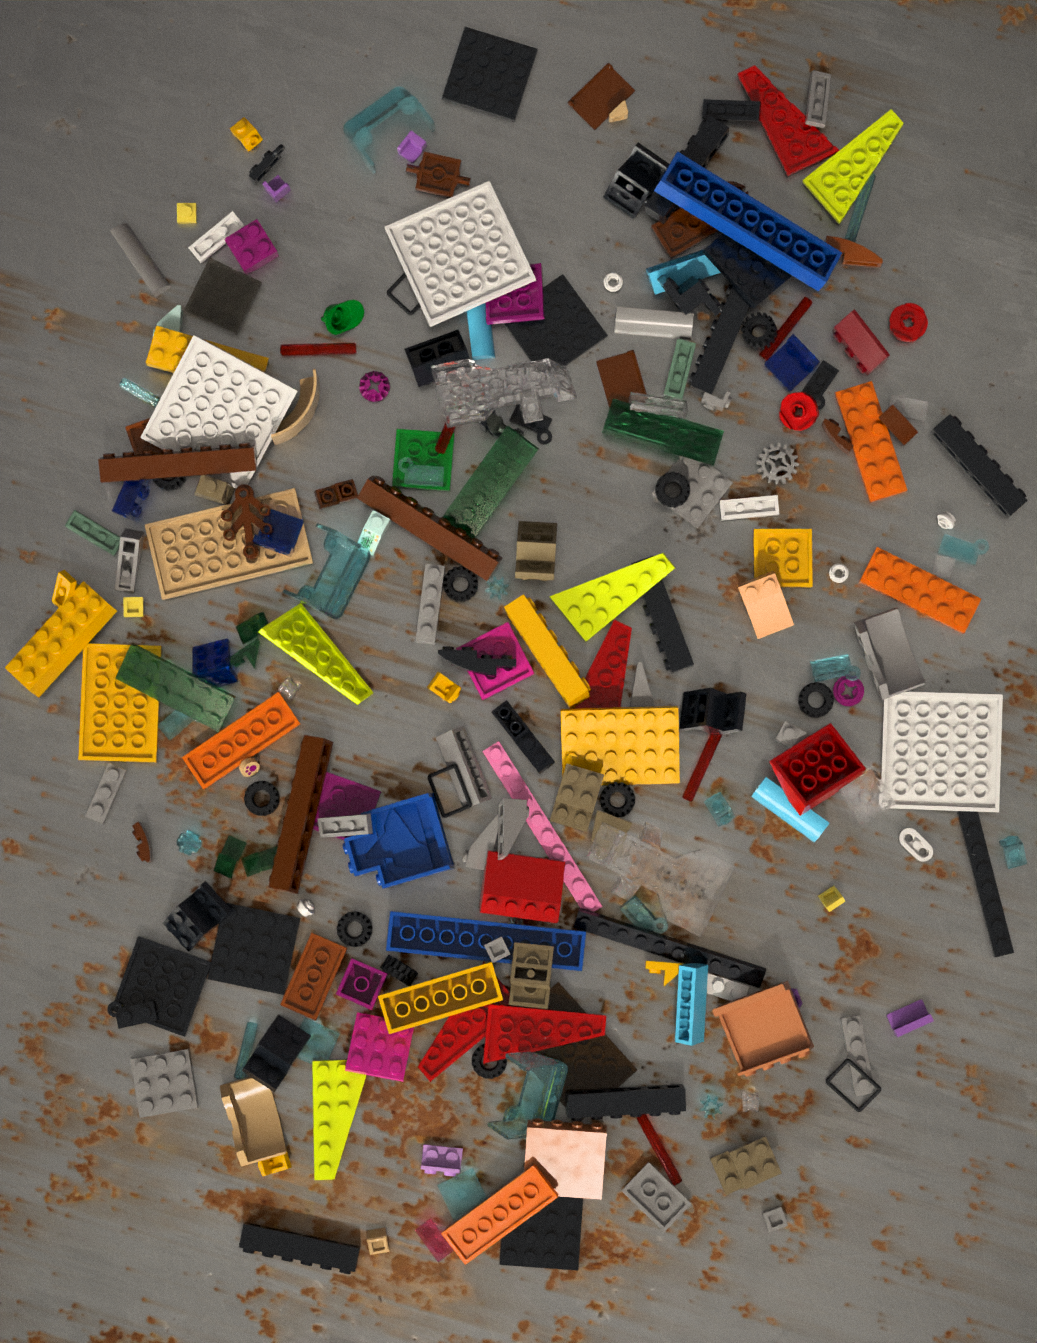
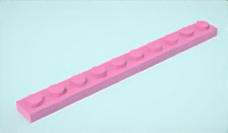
[482,741,602,912]

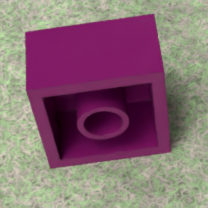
[224,219,279,276]
[336,958,388,1010]

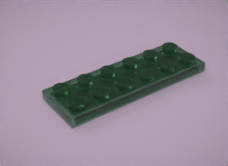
[602,399,724,466]
[442,426,539,538]
[115,643,236,732]

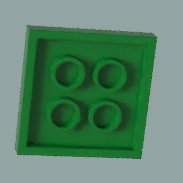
[392,429,455,491]

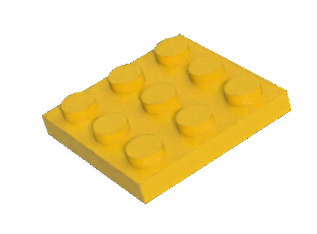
[753,529,813,588]

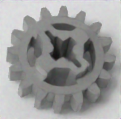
[756,443,799,485]

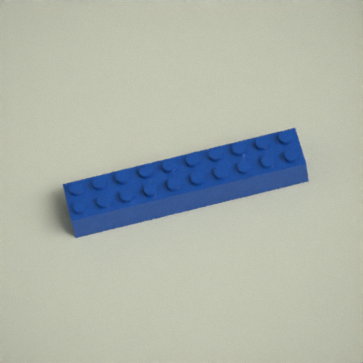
[654,151,842,291]
[386,911,586,971]

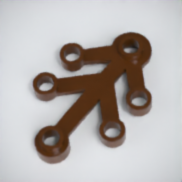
[221,484,274,560]

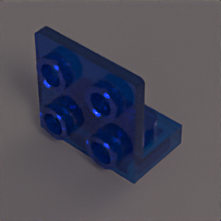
[764,334,820,391]
[112,479,150,521]
[253,509,304,557]
[192,638,238,691]

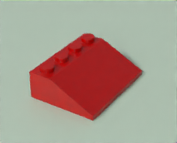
[770,723,866,816]
[478,850,565,923]

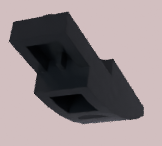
[438,646,516,676]
[492,700,555,774]

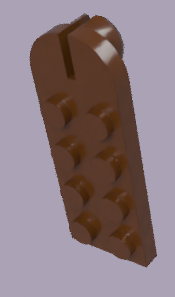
[651,181,749,259]

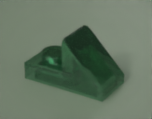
[236,612,268,644]
[226,639,262,670]
[213,835,247,879]
[241,846,278,877]

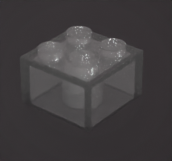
[839,769,896,824]

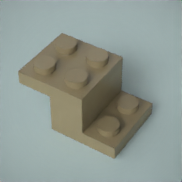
[515,521,557,581]
[550,763,604,832]
[509,942,554,1010]
[710,1136,782,1195]

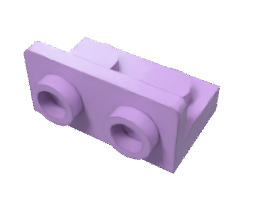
[421,1144,463,1176]

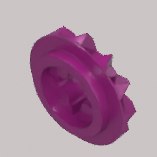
[359,371,390,402]
[833,675,864,707]

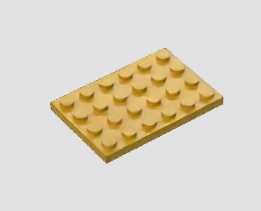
[78,644,162,763]
[561,706,680,785]

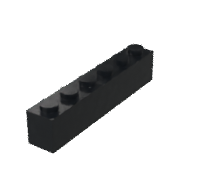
[644,116,729,224]
[688,284,750,395]
[931,414,1028,518]
[631,556,694,674]
[565,1084,686,1121]
[239,1222,361,1274]

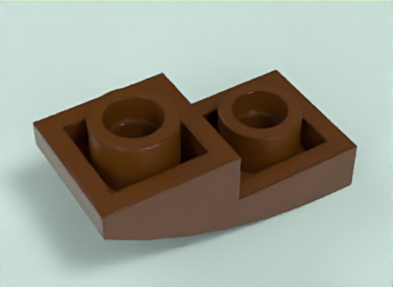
[878,404,918,445]
[821,418,854,455]
[314,479,358,510]
[132,822,153,863]

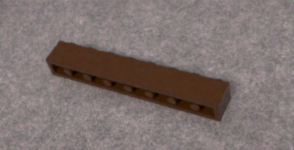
[98,442,257,483]
[357,475,503,581]
[269,735,333,894]

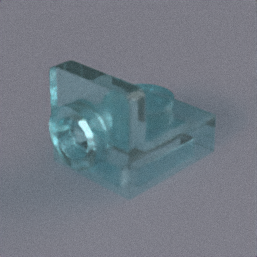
[704,792,735,827]
[999,836,1027,869]

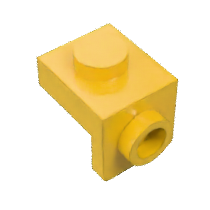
[230,117,263,151]
[427,672,461,703]
[258,1149,292,1176]

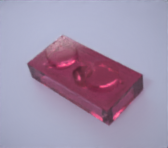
[415,1218,454,1262]

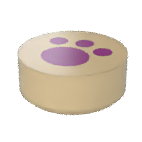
[239,758,260,777]

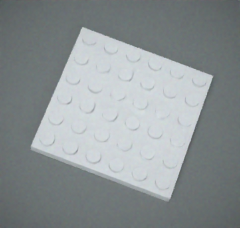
[384,181,536,327]
[140,335,298,493]
[880,692,1003,813]

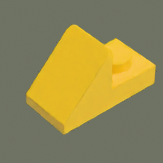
[52,570,79,608]
[645,961,682,986]

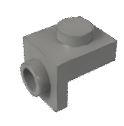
[701,390,732,412]

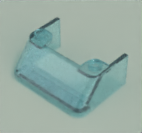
[343,87,435,174]
[282,523,370,619]
[487,1051,568,1140]

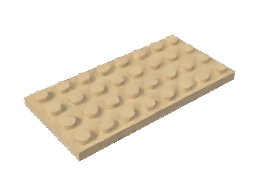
[145,488,313,600]

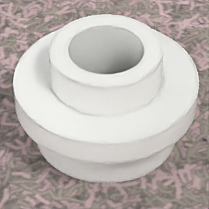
[604,273,623,292]
[937,511,956,529]
[829,563,849,583]
[296,899,314,917]

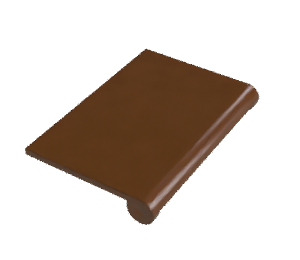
[567,63,635,130]
[596,350,650,416]

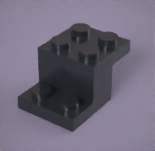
[603,142,669,218]
[657,275,721,316]
[679,687,747,735]
[163,881,232,952]
[242,1014,311,1093]

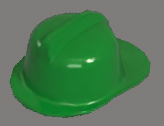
[321,299,364,335]

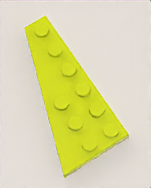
[802,109,904,225]
[550,553,676,641]
[259,603,374,705]
[312,1059,366,1180]

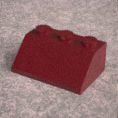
[832,309,890,376]

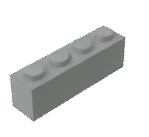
[416,563,445,645]

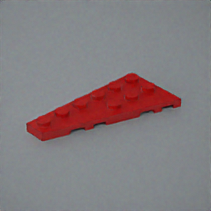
[737,65,840,177]
[573,619,632,709]
[418,961,517,1082]
[483,1004,607,1064]

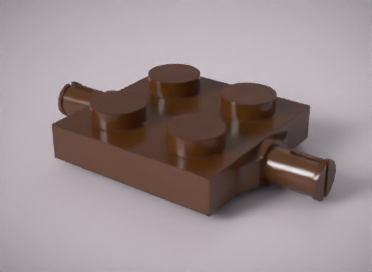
[406,152,471,198]

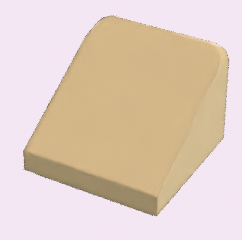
[609,100,628,123]
[366,1228,390,1255]

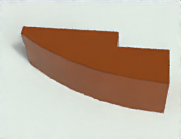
[825,236,883,267]

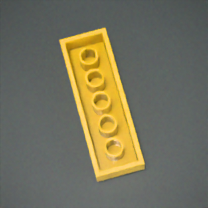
[146,326,269,373]
[5,581,117,698]
[504,594,591,709]
[378,962,503,1034]

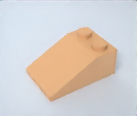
[737,571,794,639]

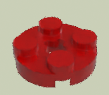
[889,303,928,342]
[779,392,819,431]

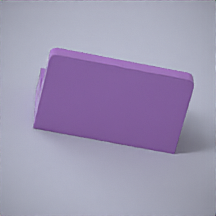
[886,1000,934,1037]

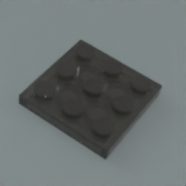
[185,258,262,335]

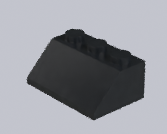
[404,329,473,387]

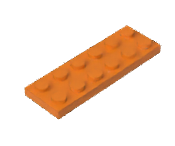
[834,381,907,503]
[859,547,981,634]
[182,692,301,790]
[441,1164,559,1265]

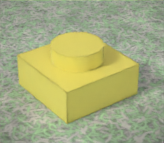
[177,203,197,224]
[123,597,144,618]
[818,886,846,912]

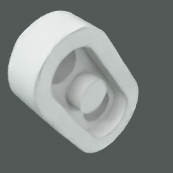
[899,828,933,862]

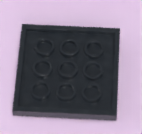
[442,27,538,122]
[702,233,792,309]
[503,274,608,381]
[208,903,301,995]
[112,936,212,1037]
[499,1196,583,1271]

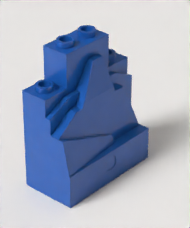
[342,793,455,889]

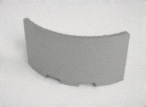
[854,608,926,700]

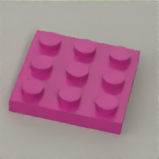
[456,622,534,700]
[345,1012,414,1082]

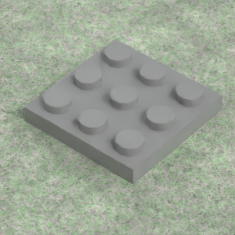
[652,448,733,529]
[130,1049,198,1118]

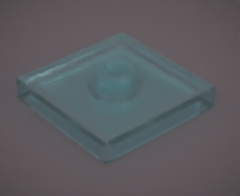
[298,1017,340,1064]
[437,1168,487,1221]

